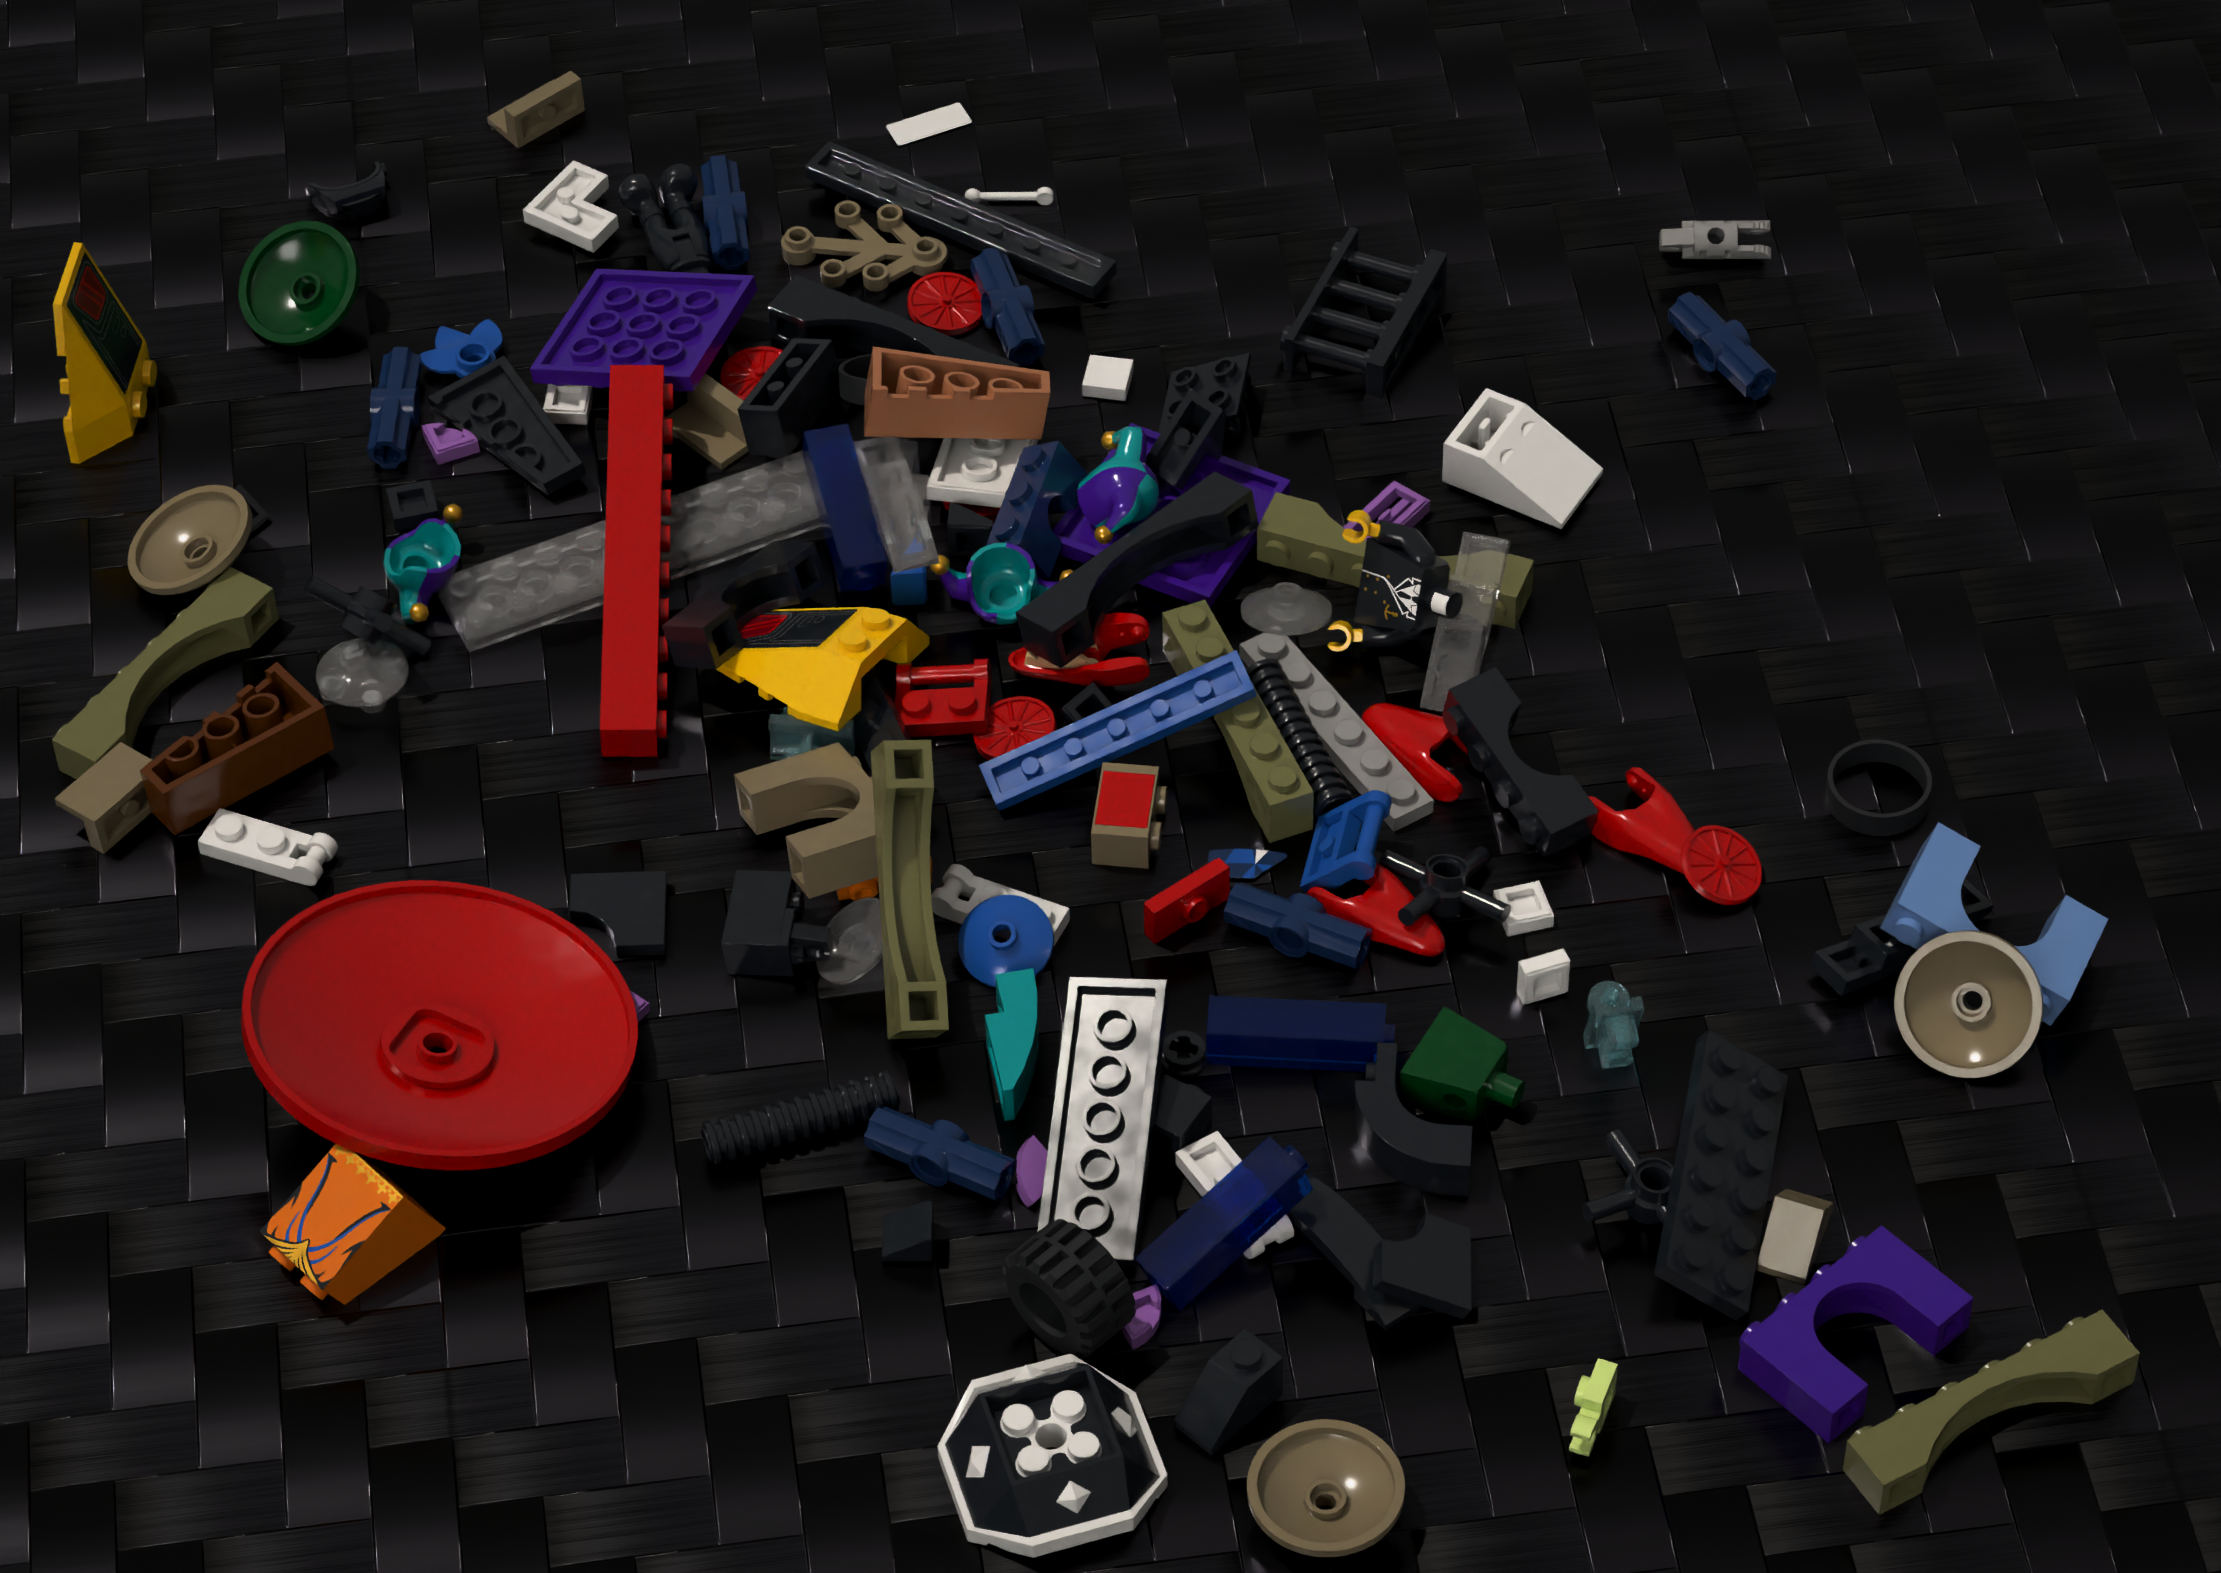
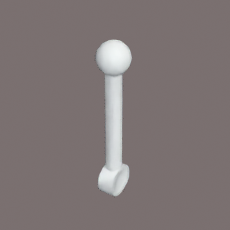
[964,187,1054,205]

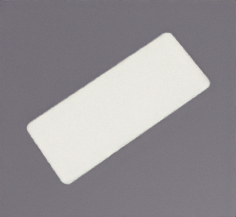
[886,103,972,146]

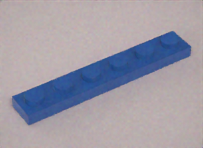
[979,650,1257,811]

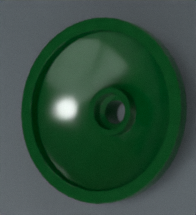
[238,221,360,346]

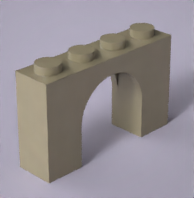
[734,742,878,899]

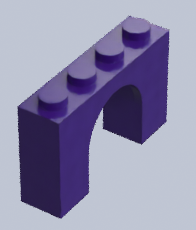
[1738,1225,1973,1444]

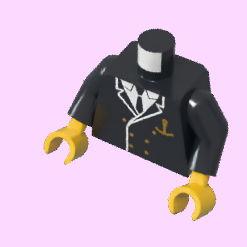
[1327,510,1463,652]

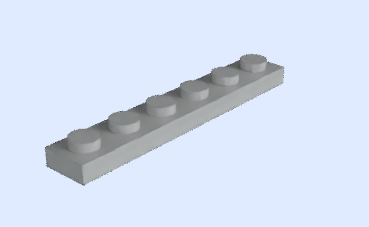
[1239,626,1434,832]

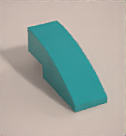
[985,968,1039,1121]

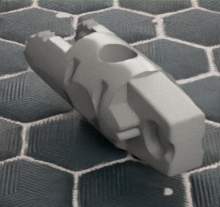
[1659,220,1771,259]

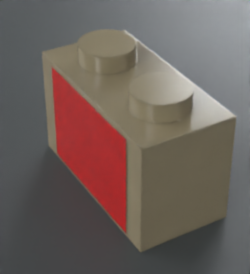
[1091,762,1168,869]

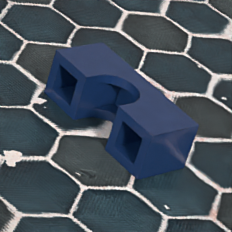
[986,440,1088,580]

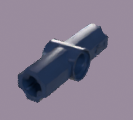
[701,155,750,271]
[970,248,1045,366]
[1668,291,1777,401]
[367,347,422,469]
[1224,883,1373,969]
[864,1106,1016,1200]

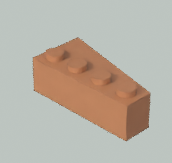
[864,347,1050,440]

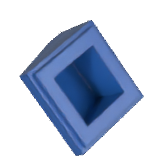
[890,540,928,606]

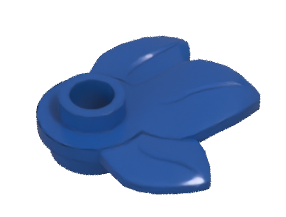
[420,319,503,378]

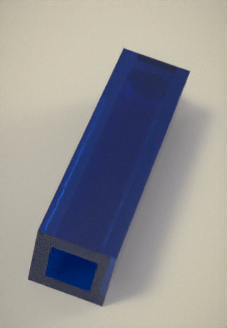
[802,424,887,591]
[1206,995,1395,1072]
[1135,1136,1313,1311]

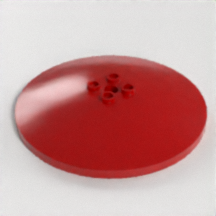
[241,880,638,1171]

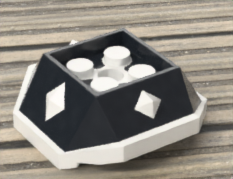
[937,1354,1168,1558]

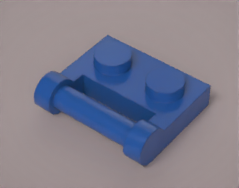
[1300,790,1392,893]

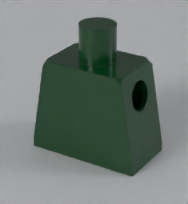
[1400,1007,1525,1122]

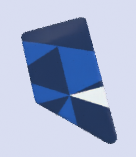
[1208,849,1287,878]

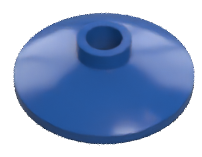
[958,895,1054,988]

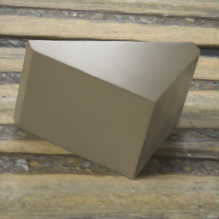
[1756,1189,1834,1285]

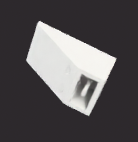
[1442,388,1603,529]

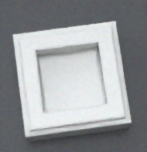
[1082,355,1134,401]
[543,384,594,425]
[1493,881,1554,937]
[1517,948,1570,1005]

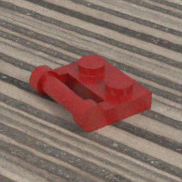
[895,658,992,737]

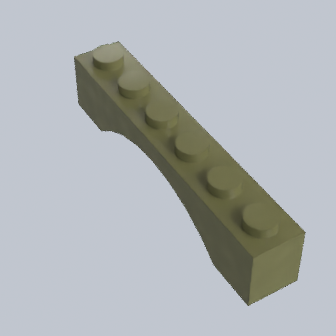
[1257,492,1534,629]
[52,567,279,779]
[1162,600,1314,843]
[871,740,949,1039]
[1843,1309,2140,1515]

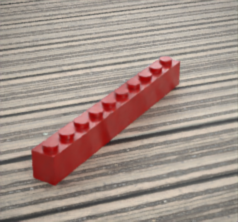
[600,365,674,757]

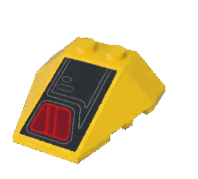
[53,242,157,464]
[716,607,930,732]

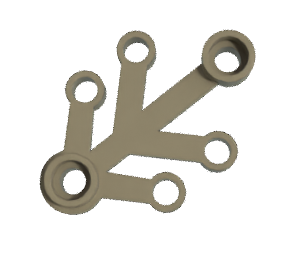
[781,200,947,292]

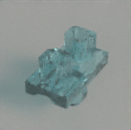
[768,706,855,760]
[1583,981,1645,1069]

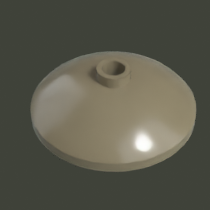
[128,485,252,595]
[1894,930,2044,1078]
[1247,1419,1405,1557]

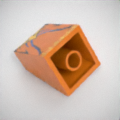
[259,1144,446,1305]

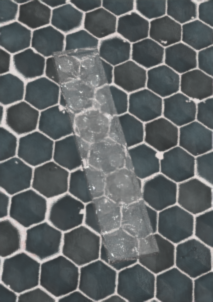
[437,434,886,652]

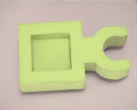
[1569,1358,1618,1457]

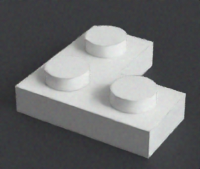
[523,160,619,253]

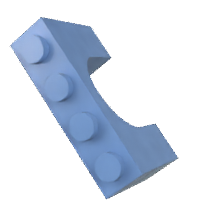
[1880,822,2108,1026]

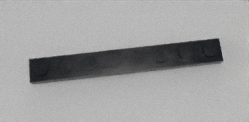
[805,141,1117,299]

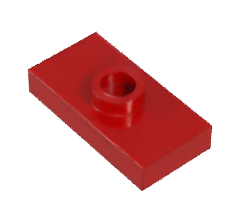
[1144,858,1230,944]

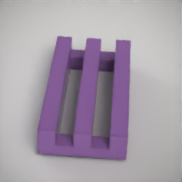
[1343,481,1430,541]

